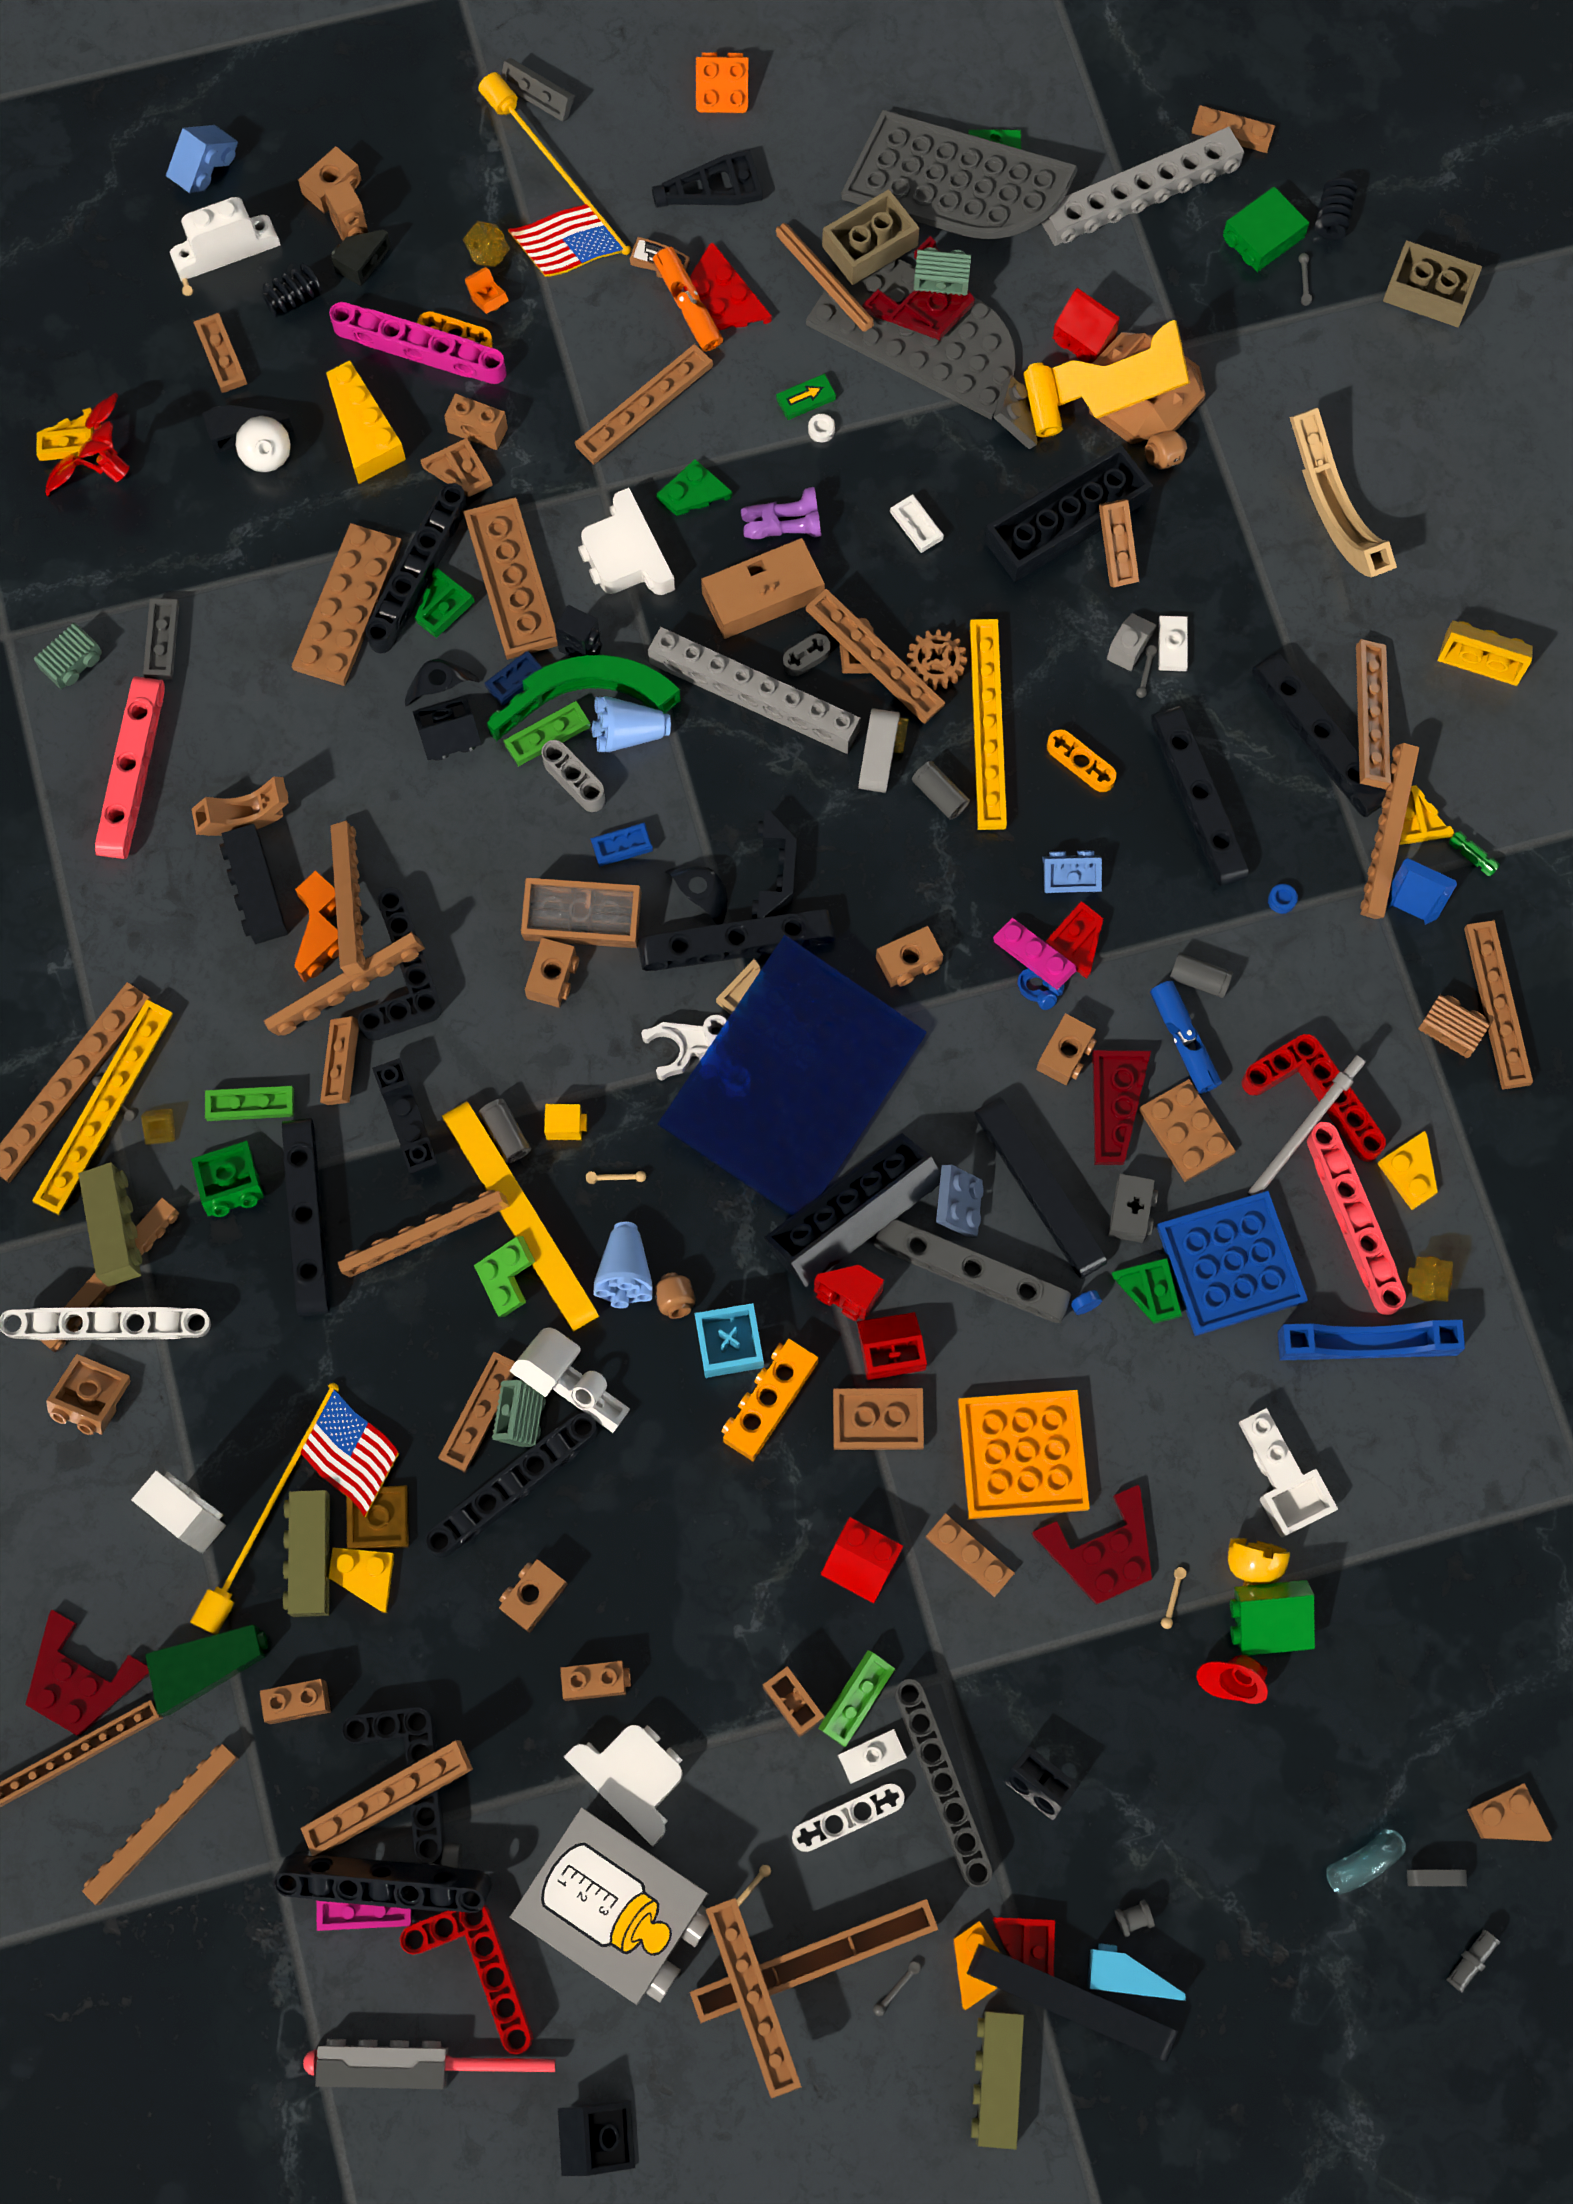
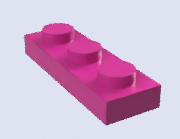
[993,918,1077,990]
[317,1901,413,1931]

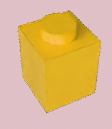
[544,1104,587,1140]

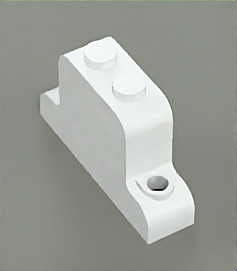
[170,197,280,281]
[578,488,675,595]
[564,1725,683,1847]

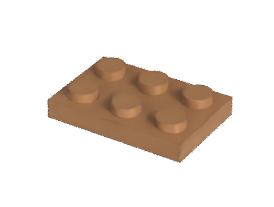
[1139,1079,1236,1182]
[833,1388,924,1450]

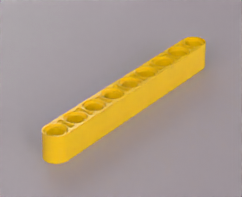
[442,1101,599,1332]

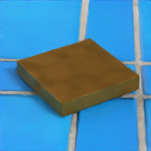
[347,1485,409,1550]

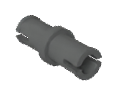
[1446,1929,1501,1993]

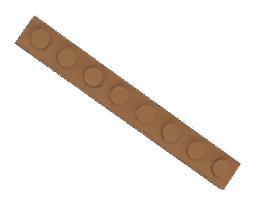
[0,982,152,1183]

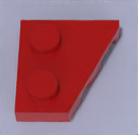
[1045,901,1103,979]
[993,1917,1055,1976]

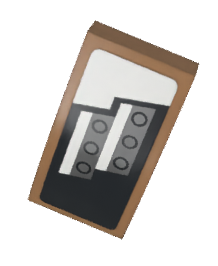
[630,237,690,278]

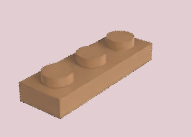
[1191,105,1275,153]
[194,313,247,393]
[1099,499,1139,587]
[320,1017,359,1105]
[925,1513,1015,1597]

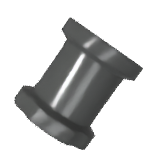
[1115,1899,1155,1937]

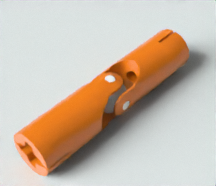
[652,247,723,352]

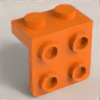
[696,53,749,113]

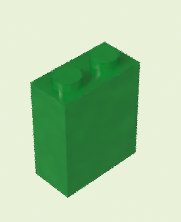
[1223,187,1309,272]
[1230,1580,1315,1656]

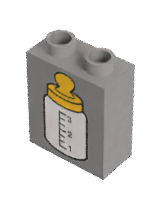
[510,1807,710,2005]

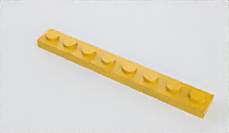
[970,619,1007,830]
[32,999,173,1216]

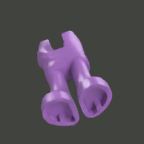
[741,487,821,539]

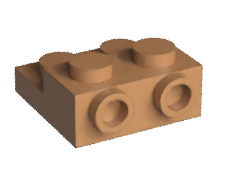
[46,1354,131,1435]

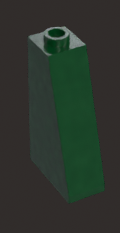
[145,1625,268,1717]

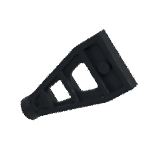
[652,150,763,208]

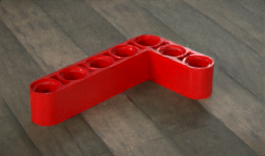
[1242,1034,1386,1162]
[400,1904,533,2054]

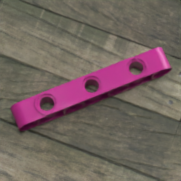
[329,302,506,384]

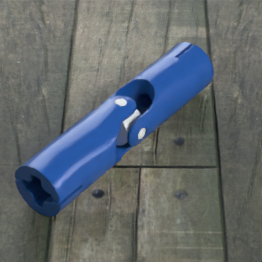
[1150,981,1222,1094]

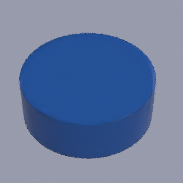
[1268,884,1298,914]
[1071,1290,1102,1315]

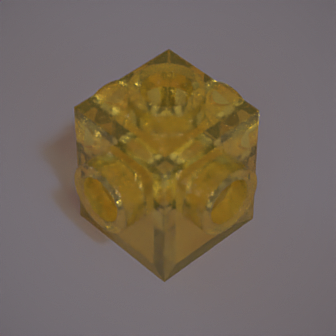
[463,221,510,267]
[1407,1256,1453,1302]

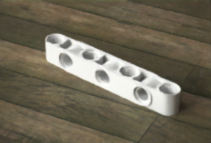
[0,1307,211,1340]

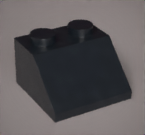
[412,696,482,761]
[558,2101,635,2176]

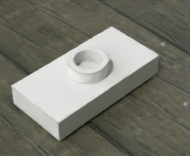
[890,494,944,553]
[1159,616,1188,671]
[838,1729,907,1784]

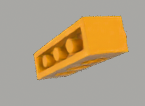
[721,1338,819,1462]

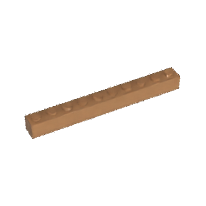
[1360,743,1419,919]
[331,820,366,977]
[40,1198,179,1353]
[0,1700,163,1807]
[82,1744,239,1905]

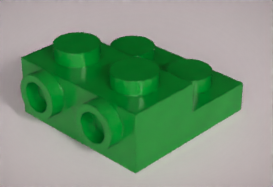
[191,1141,264,1217]

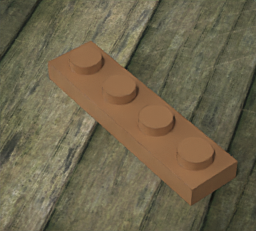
[438,1352,516,1472]

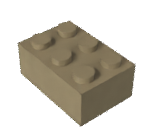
[822,189,919,285]
[1383,240,1482,328]

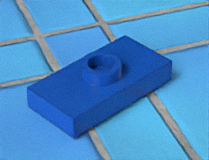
[591,822,653,867]

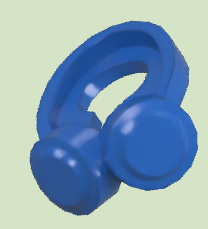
[1018,968,1064,1010]

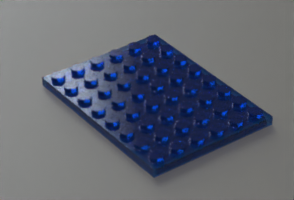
[657,935,927,1216]

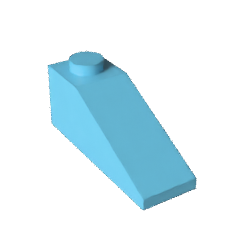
[1087,1944,1185,2001]

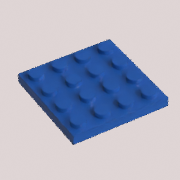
[1156,1191,1308,1336]

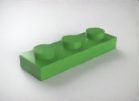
[504,701,591,767]
[205,1086,294,1121]
[818,1650,895,1747]

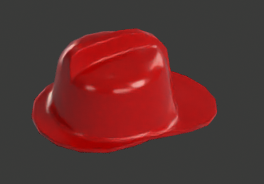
[1196,1655,1268,1704]

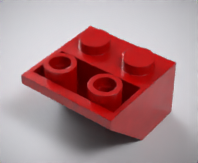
[814,1265,884,1321]
[857,1312,927,1380]

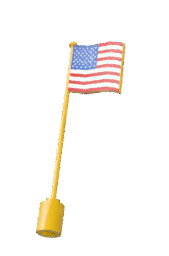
[478,72,631,277]
[190,1383,399,1635]

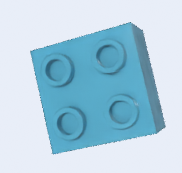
[695,1303,764,1378]

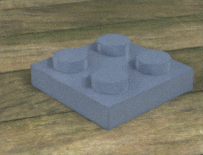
[936,1164,984,1237]

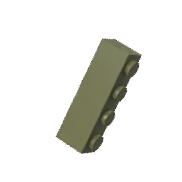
[78,1162,142,1287]
[283,1490,330,1617]
[971,2011,1024,2150]

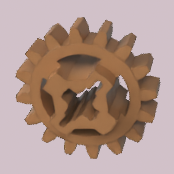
[906,630,967,690]

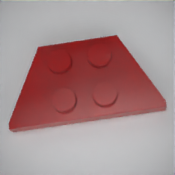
[683,242,772,330]

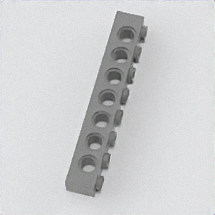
[1041,127,1244,246]
[648,627,860,754]

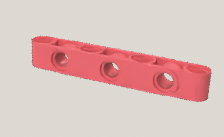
[95,676,165,859]
[1307,1122,1406,1315]

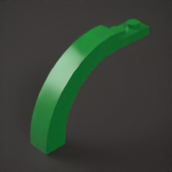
[487,655,681,742]

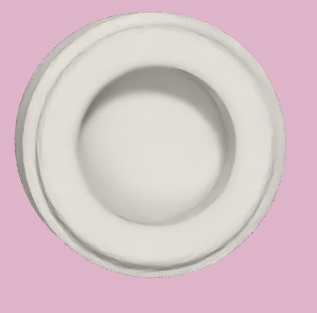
[808,414,835,442]

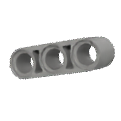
[858,708,900,793]
[541,740,606,812]

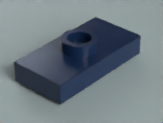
[485,650,543,706]

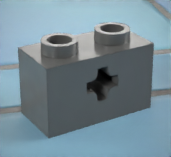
[1108,1174,1158,1243]

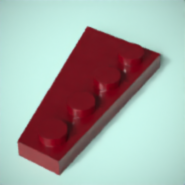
[1092,1050,1151,1165]

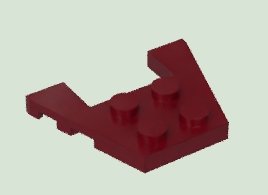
[862,236,975,341]
[1031,1485,1152,1605]
[25,1609,149,1736]

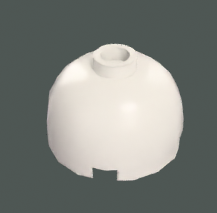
[235,416,291,472]

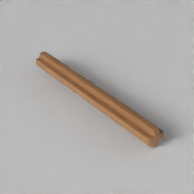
[776,223,874,331]

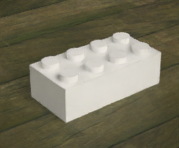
[131,1471,227,1554]

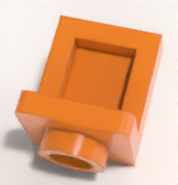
[465,267,509,314]

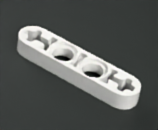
[792,1784,905,1852]

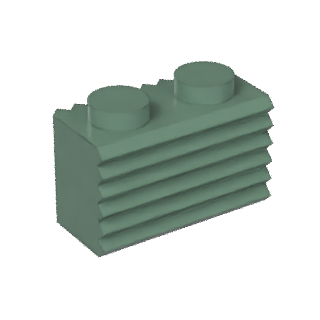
[914,247,971,296]
[34,623,102,690]
[492,1380,546,1447]

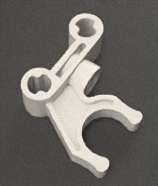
[641,1015,750,1099]

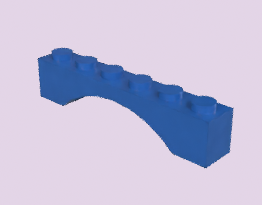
[1277,1320,1465,1361]

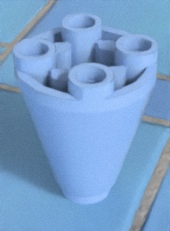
[592,697,671,752]
[593,1222,653,1308]

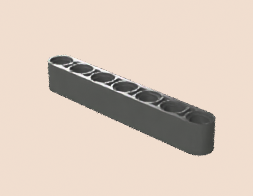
[895,1679,992,1887]

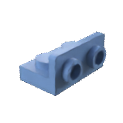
[1042,850,1102,893]

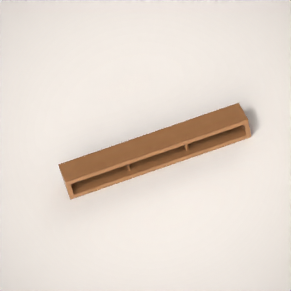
[690,1899,938,2023]

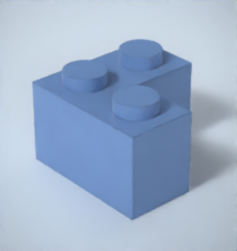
[166,125,238,193]

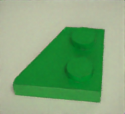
[657,459,732,516]
[415,568,475,638]
[1112,1258,1182,1324]

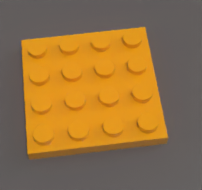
[958,1390,1090,1519]

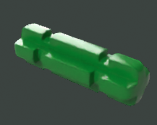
[1449,831,1500,876]

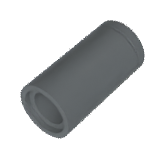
[912,761,970,820]
[1169,952,1233,998]
[478,1099,531,1163]

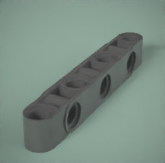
[873,1219,1072,1323]

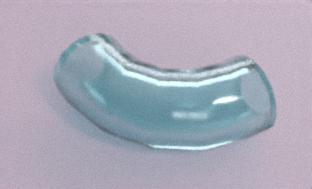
[1326,1829,1406,1894]

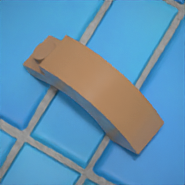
[191,776,289,836]

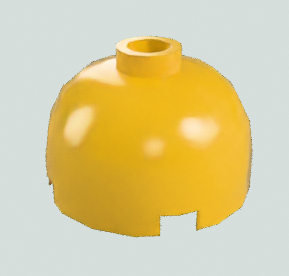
[1227,1538,1290,1586]

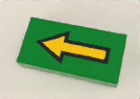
[776,374,836,420]

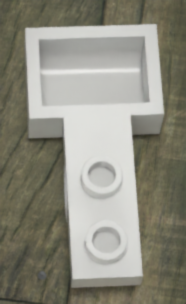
[510,1328,630,1433]
[1239,1408,1338,1538]

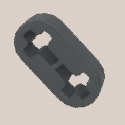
[783,634,830,676]
[1407,1870,1467,1886]

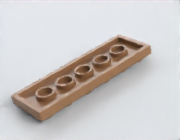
[464,497,558,660]
[292,523,403,686]

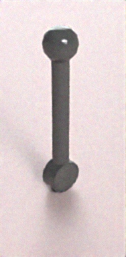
[1299,253,1312,306]
[1136,645,1157,698]
[92,1076,136,1122]
[873,1961,921,2016]

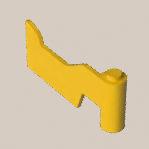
[1023,320,1190,437]

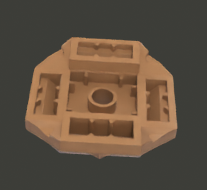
[1089,332,1205,444]

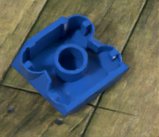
[1387,858,1457,925]

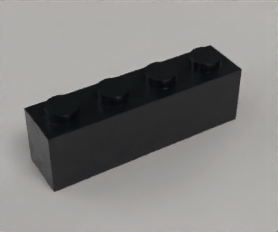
[219,824,288,944]

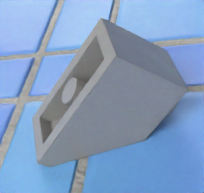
[1107,613,1157,671]

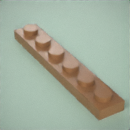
[575,344,713,465]
[805,589,945,724]
[1356,639,1391,789]
[1464,921,1533,1090]
[264,932,425,1036]
[337,1190,510,1278]
[301,1741,473,1856]
[706,1898,801,2099]

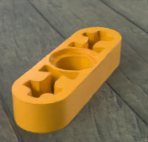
[417,312,493,348]
[1047,729,1116,792]

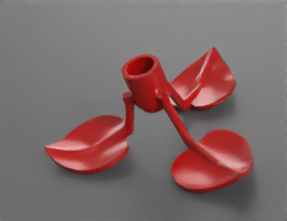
[45,393,130,497]

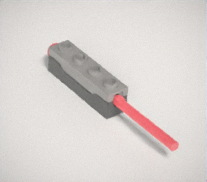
[303,2039,556,2089]

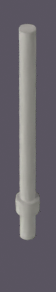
[1248,1055,1366,1196]

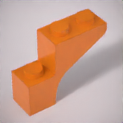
[295,870,339,982]

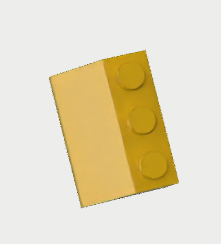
[1437,620,1533,686]

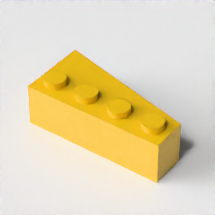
[326,360,406,484]

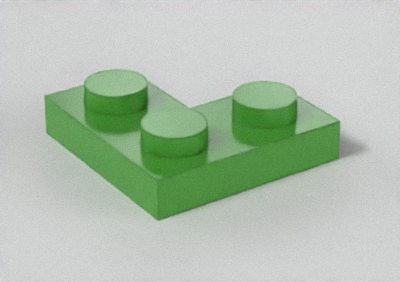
[474,1236,535,1317]

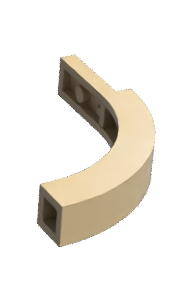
[1290,408,1397,577]

